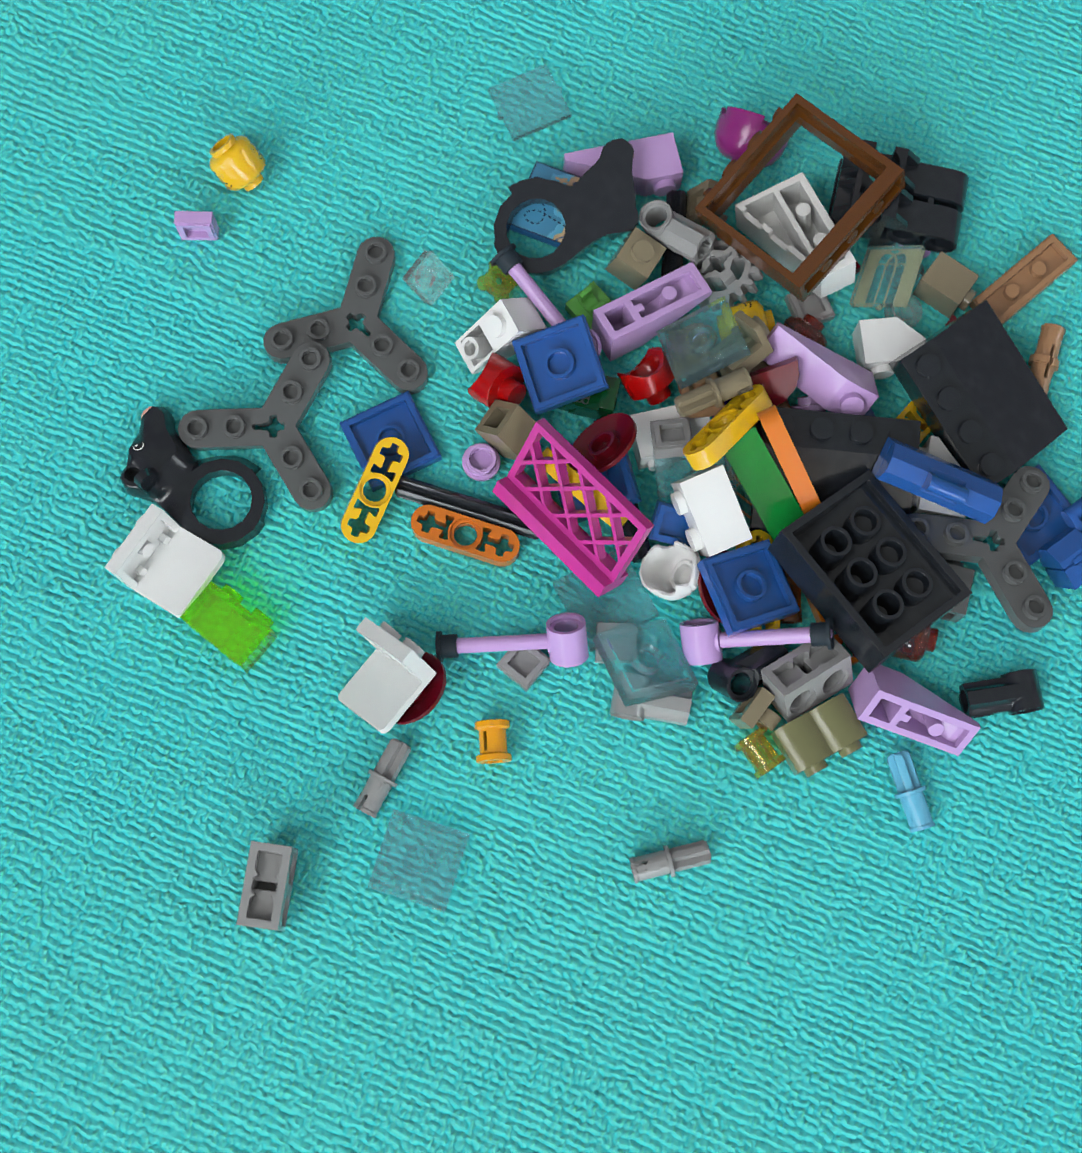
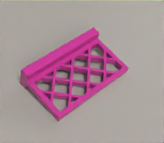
[492,418,654,597]

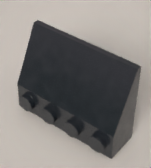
[889,300,1068,483]
[750,407,921,533]
[768,470,972,673]

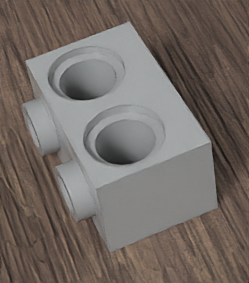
[761,639,853,722]
[236,841,299,932]

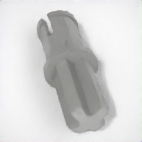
[353,738,411,818]
[629,840,711,884]

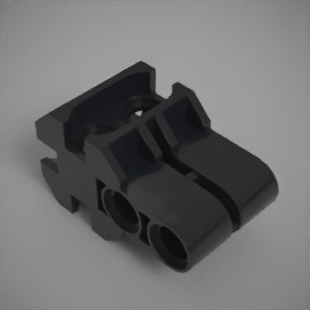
[828,140,969,253]

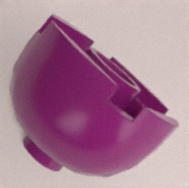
[714,106,789,168]

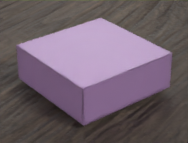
[174,211,219,241]

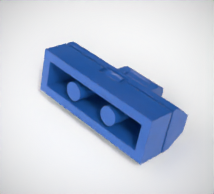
[871,436,1003,524]
[1038,497,1082,590]

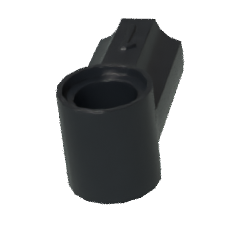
[707,645,789,702]
[959,669,1045,718]

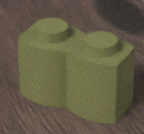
[771,693,868,778]

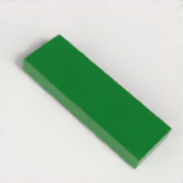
[725,425,804,541]

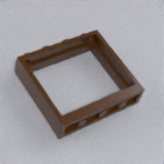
[695,93,905,302]

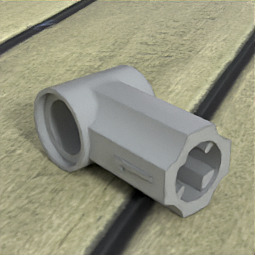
[639,200,715,264]
[609,674,692,726]

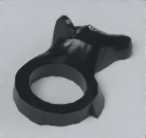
[493,138,639,276]
[120,407,268,550]

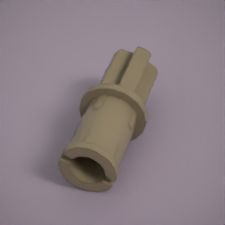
[674,367,753,417]

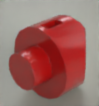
[617,347,676,406]
[468,353,526,408]

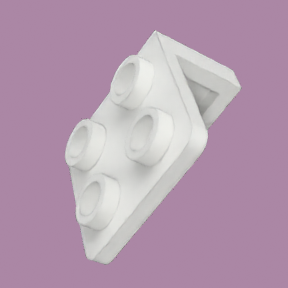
[104,504,225,618]
[338,617,437,734]

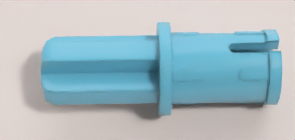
[887,751,935,833]

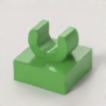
[565,281,611,330]

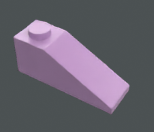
[563,132,683,197]
[592,261,712,362]
[763,322,879,415]
[848,665,981,756]

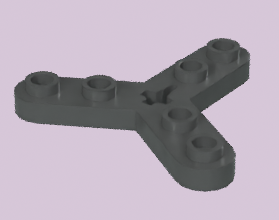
[263,237,429,395]
[178,341,333,512]
[907,466,1053,633]

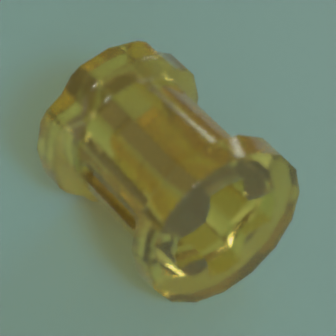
[734,726,786,779]

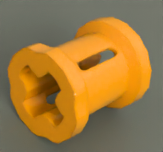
[474,719,512,764]

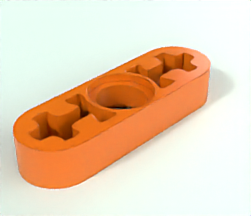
[757,405,821,514]
[411,505,520,567]

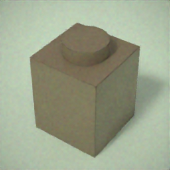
[605,227,667,290]
[913,251,979,319]
[475,399,543,460]

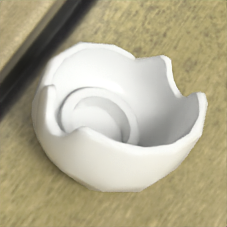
[639,541,701,601]

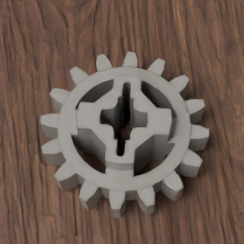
[683,237,764,314]

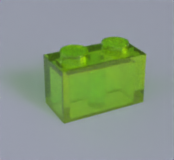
[180,581,277,673]

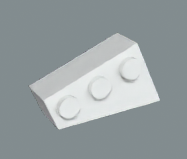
[735,172,856,298]

